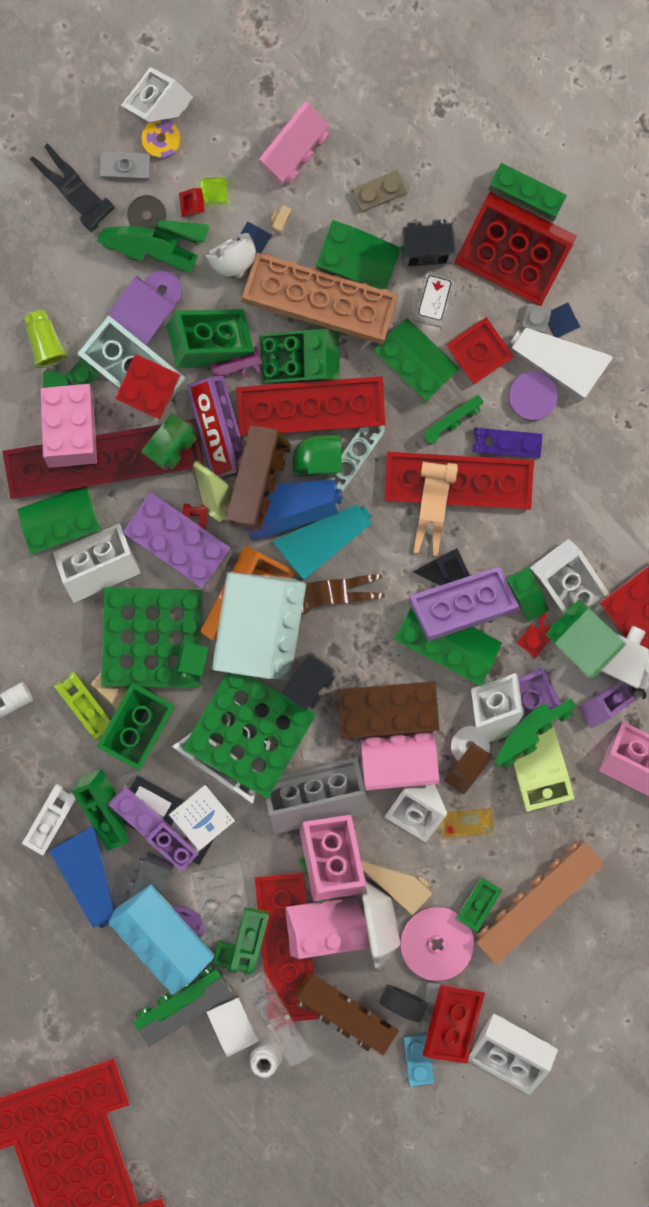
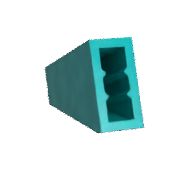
[273,504,372,580]

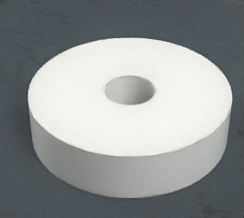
[451,726,490,761]

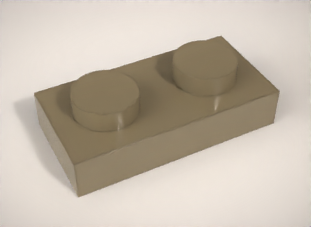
[352,170,407,212]

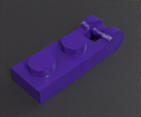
[472,427,543,459]

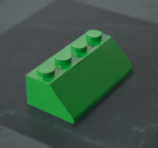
[394,607,502,686]

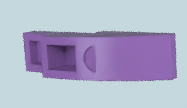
[109,785,198,872]

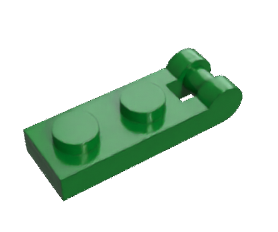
[424,394,484,444]
[228,907,269,976]

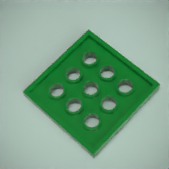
[101,587,202,688]
[182,672,316,799]

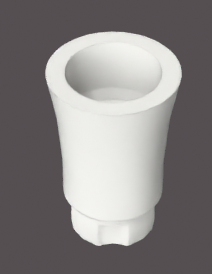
[248,1039,282,1078]

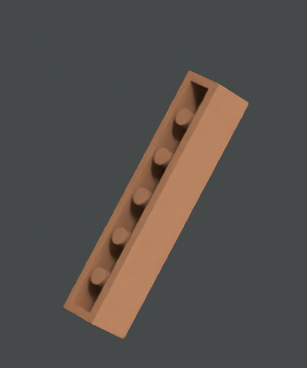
[475,840,605,964]

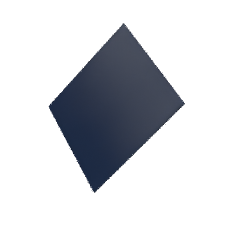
[237,221,271,254]
[548,302,580,338]

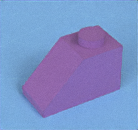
[578,680,636,728]

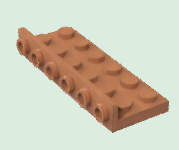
[241,253,398,345]

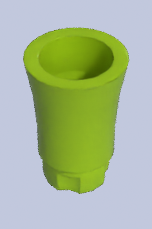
[23,310,68,368]

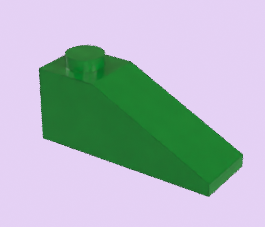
[71,769,129,850]

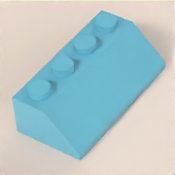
[108,884,215,995]

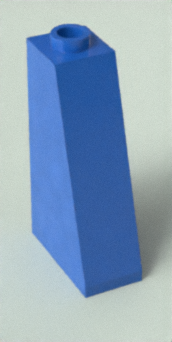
[246,480,343,541]
[50,826,115,928]

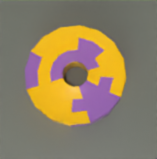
[141,119,181,159]

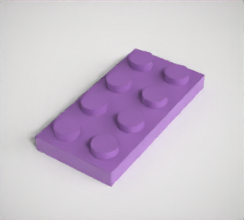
[123,492,232,588]
[409,566,519,641]

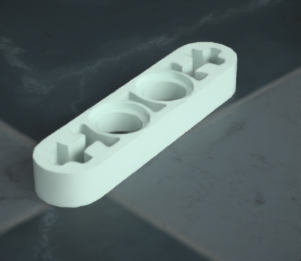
[324,426,384,492]

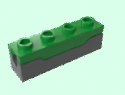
[133,966,233,1047]

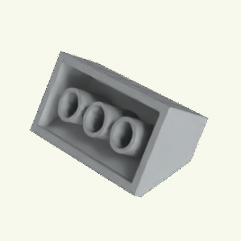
[266,757,370,834]

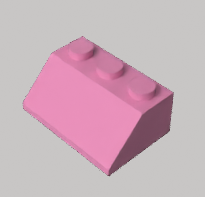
[259,101,330,186]
[599,721,649,796]
[360,732,440,790]
[285,897,369,959]

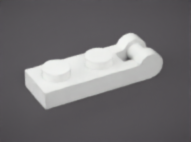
[22,784,76,855]

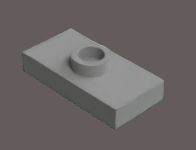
[100,152,151,180]

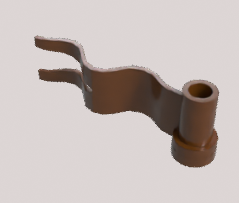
[296,574,386,614]

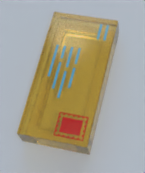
[443,808,494,837]

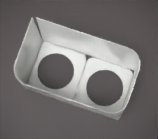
[206,996,259,1057]

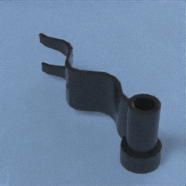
[30,143,115,233]

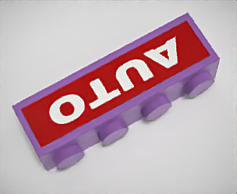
[187,376,244,479]

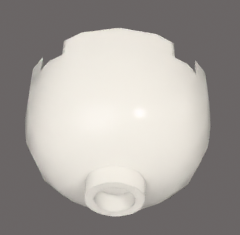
[205,233,256,279]

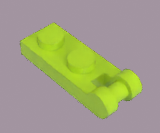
[54,671,111,740]

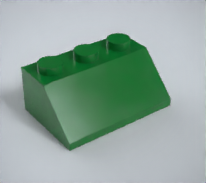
[373,318,460,404]
[17,487,103,555]
[96,682,177,771]

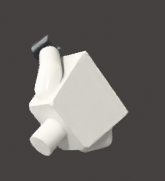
[577,626,649,699]

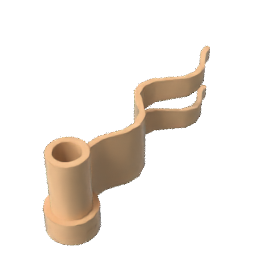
[414,462,458,557]

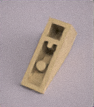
[361,859,433,915]

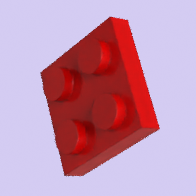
[446,317,514,386]
[115,354,181,420]

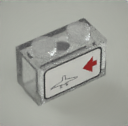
[410,270,455,328]

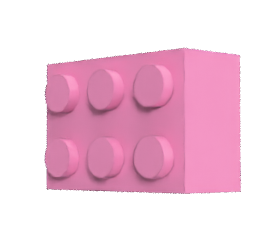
[41,384,97,468]
[299,815,366,901]

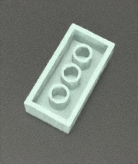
[77,315,187,402]

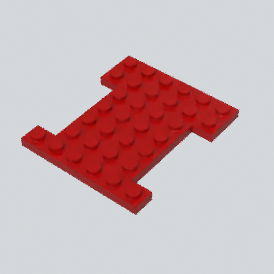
[0,1057,166,1207]

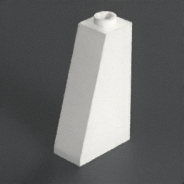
[510,328,613,400]

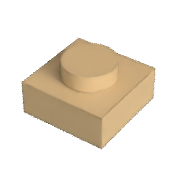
[270,205,292,235]

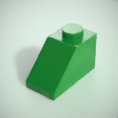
[506,567,550,622]

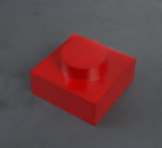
[179,188,205,217]

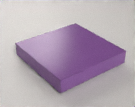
[107,276,175,345]
[517,667,561,725]

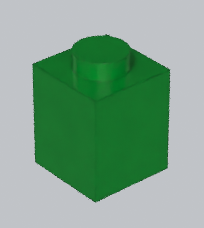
[175,642,209,680]

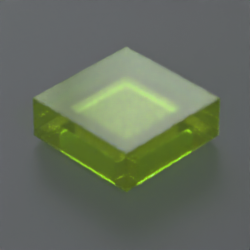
[202,177,227,204]

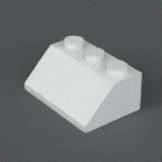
[53,523,141,603]
[468,1014,558,1095]

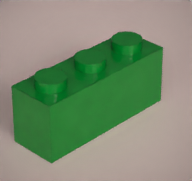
[488,163,567,222]

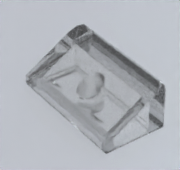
[303,711,339,763]

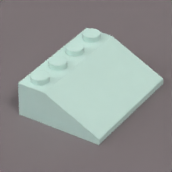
[212,572,306,680]

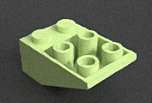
[506,726,575,811]

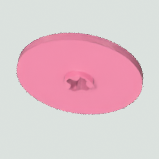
[400,907,474,981]

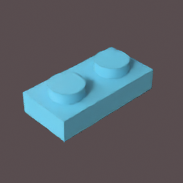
[403,1033,434,1087]

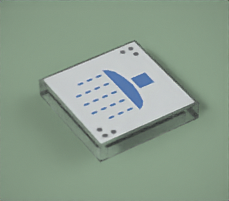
[167,783,237,852]

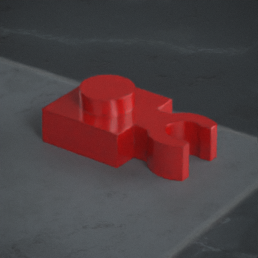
[516,613,556,658]

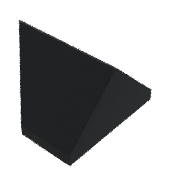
[413,548,470,586]

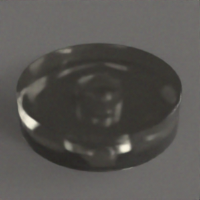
[127,195,167,230]

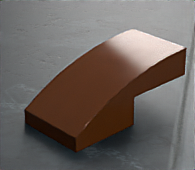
[444,742,493,794]

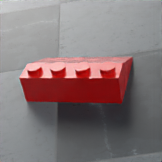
[454,192,577,306]

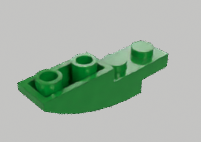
[97,226,198,273]
[494,698,576,769]

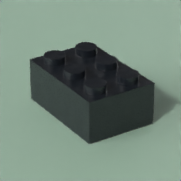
[400,219,455,267]
[281,652,336,711]

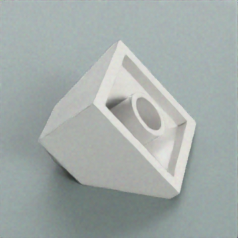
[121,67,193,122]
[471,673,523,743]
[385,784,447,843]

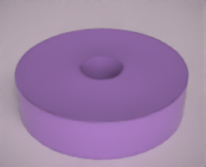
[144,270,182,306]

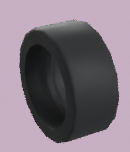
[379,985,428,1022]

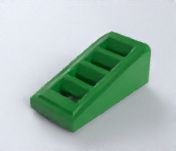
[154,220,210,245]

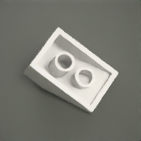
[530,539,609,615]

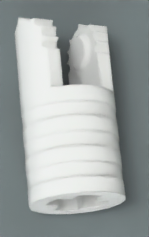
[0,682,33,718]

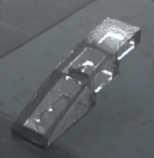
[241,967,313,1068]

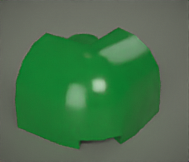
[292,434,342,477]

